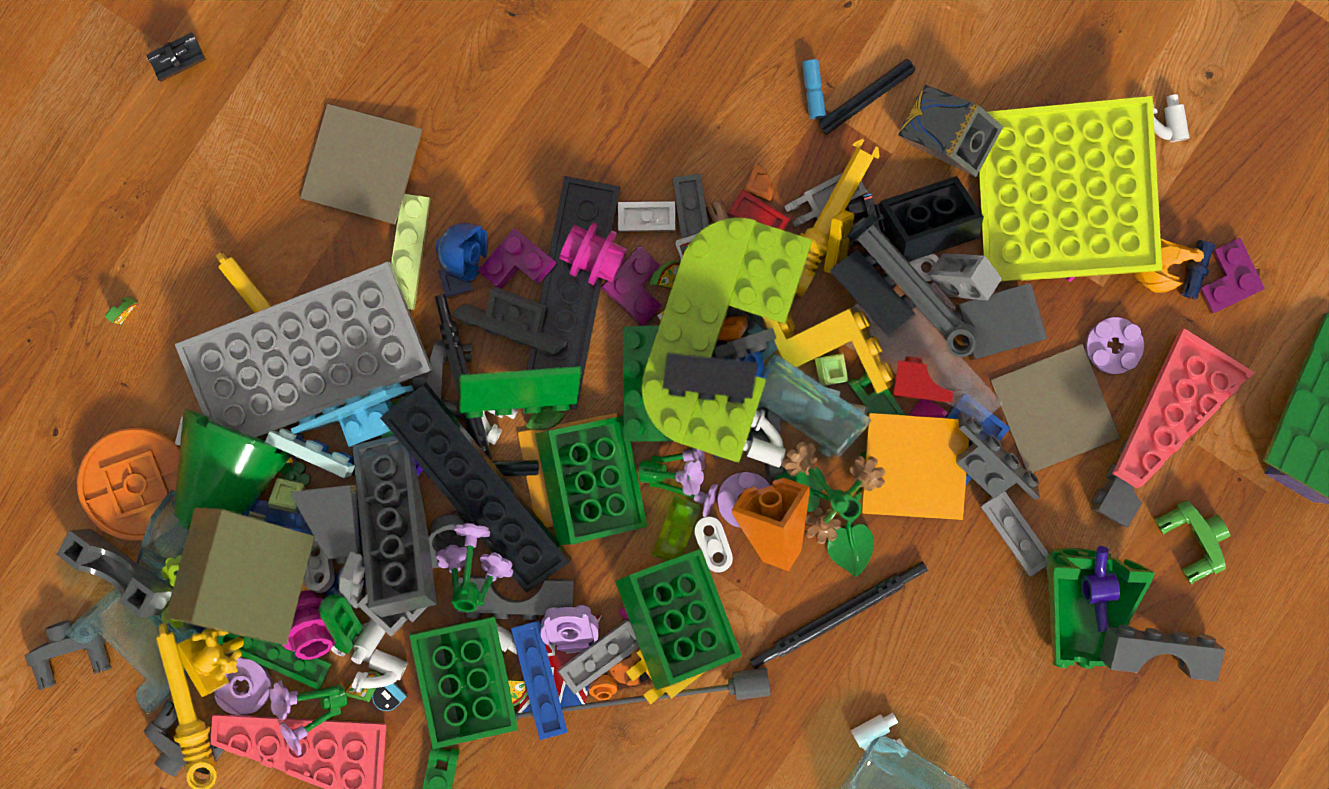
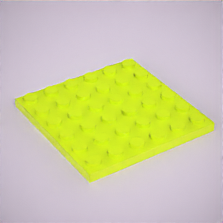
[979,96,1162,282]

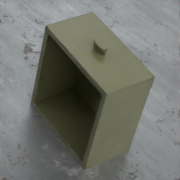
[165,508,315,645]

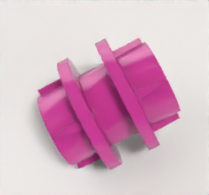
[559,222,627,285]
[282,590,335,660]

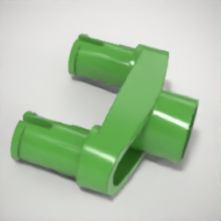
[1154,500,1231,585]

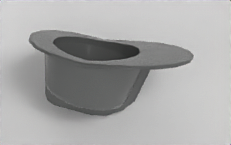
[428,510,467,568]

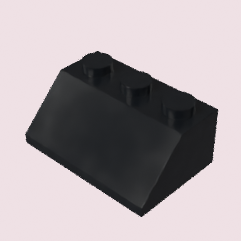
[880,176,984,262]
[830,250,916,339]
[662,353,758,404]

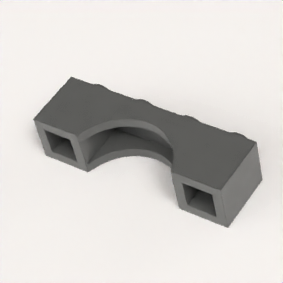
[1091,418,1142,528]
[56,529,173,618]
[457,576,575,620]
[1100,625,1225,682]

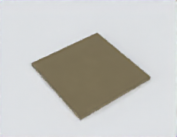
[300,104,423,225]
[990,344,1120,472]

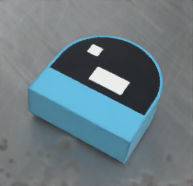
[372,682,408,711]

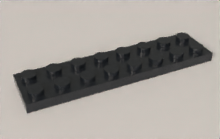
[526,176,620,410]
[380,382,572,593]

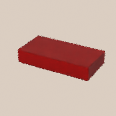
[727,189,790,230]

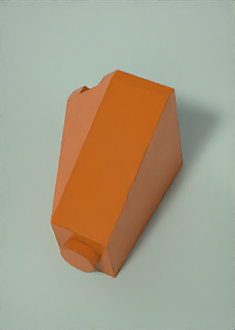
[731,478,810,571]

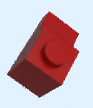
[894,356,954,403]

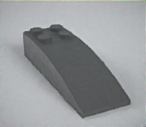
[353,435,437,617]

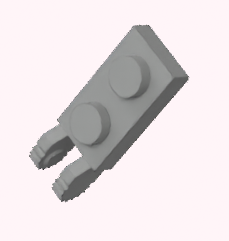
[784,173,867,228]

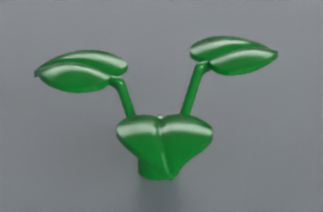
[775,450,874,577]

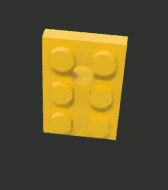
[763,307,895,393]

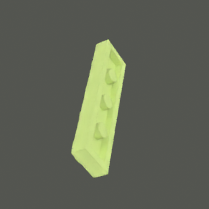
[391,194,431,310]

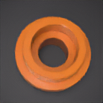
[589,675,617,700]

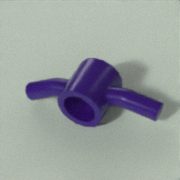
[1081,546,1120,632]

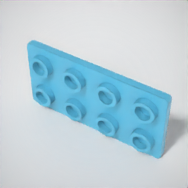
[291,383,414,447]

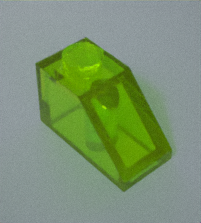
[652,496,701,561]

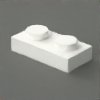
[618,201,675,232]

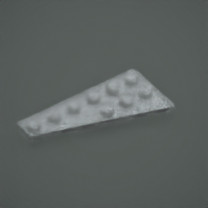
[844,286,1003,423]

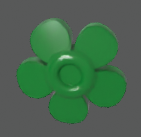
[280,462,310,486]

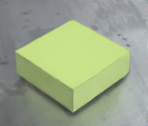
[815,353,849,386]
[268,478,305,513]

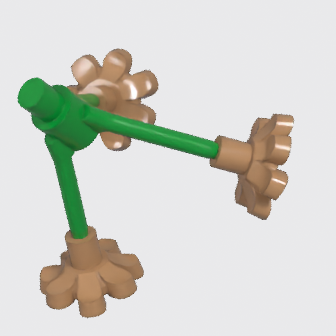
[782,442,885,544]

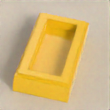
[824,211,854,274]

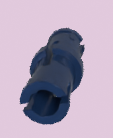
[1179,240,1215,300]

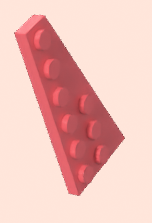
[1113,328,1255,488]
[210,714,387,789]

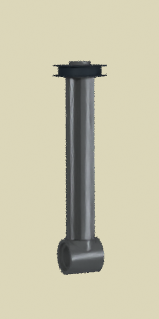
[844,210,979,357]

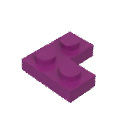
[478,228,556,289]
[1200,238,1265,314]
[600,246,662,326]

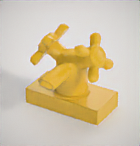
[177,628,244,697]

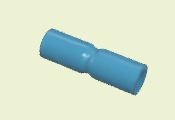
[802,59,826,119]

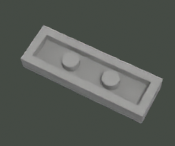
[979,491,1050,577]
[339,552,365,609]
[557,620,639,695]

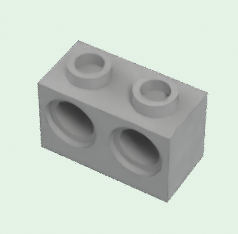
[929,253,1002,301]

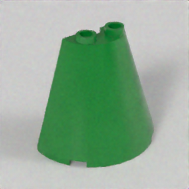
[174,408,292,530]
[1046,548,1155,669]

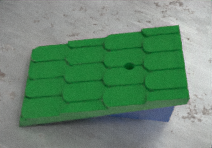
[1263,313,1329,504]

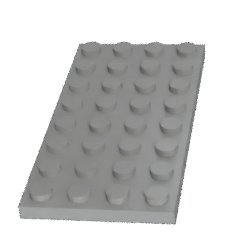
[175,262,432,438]

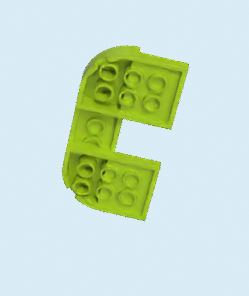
[642,218,813,463]

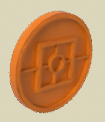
[77,427,180,541]

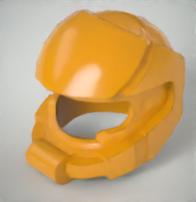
[1133,238,1204,293]

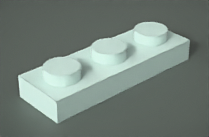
[265,428,355,478]

